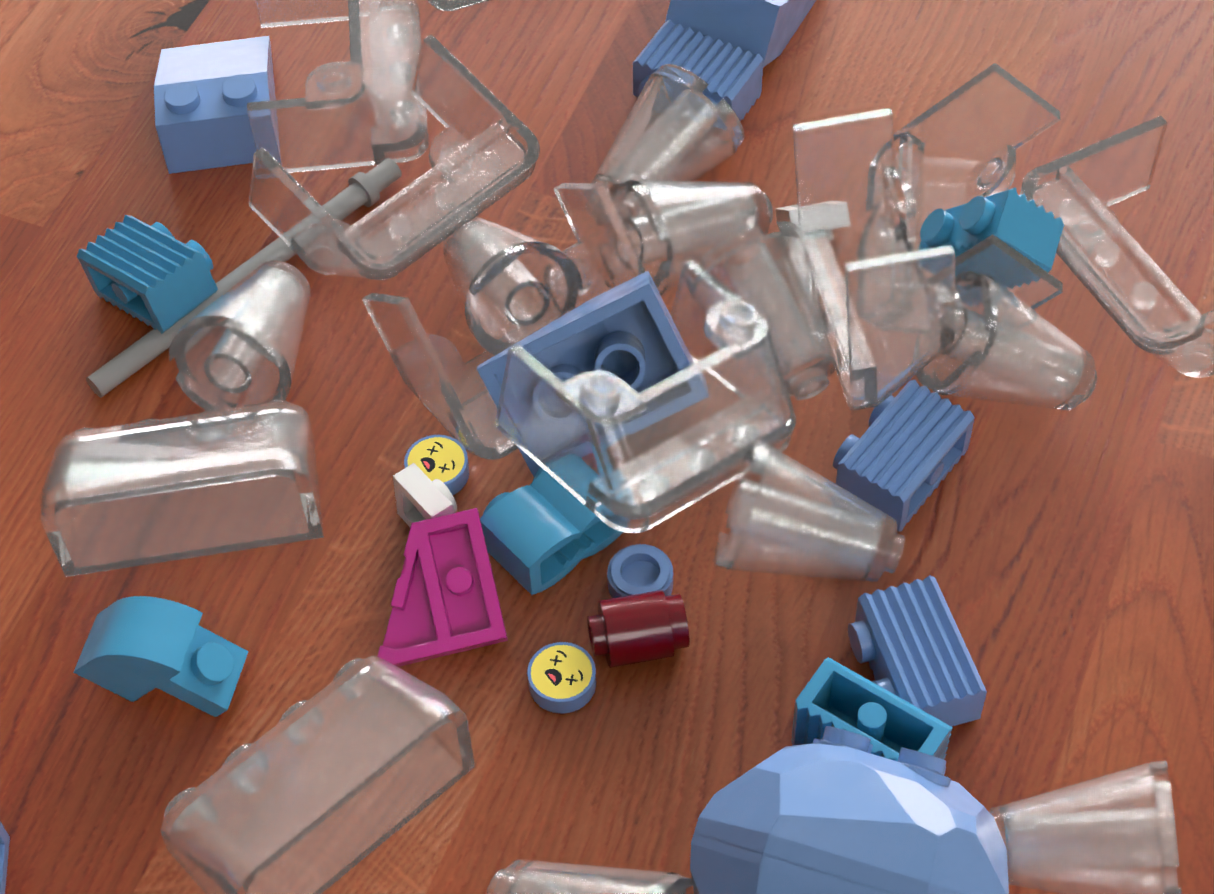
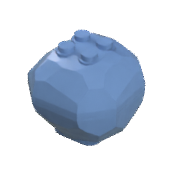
[690,726,1009,894]

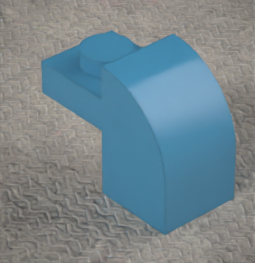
[73,596,249,717]

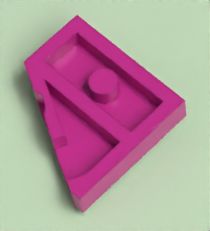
[377,508,508,671]

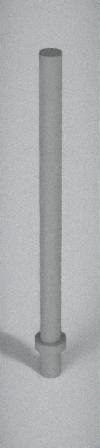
[86,158,402,398]

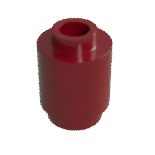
[587,590,690,668]

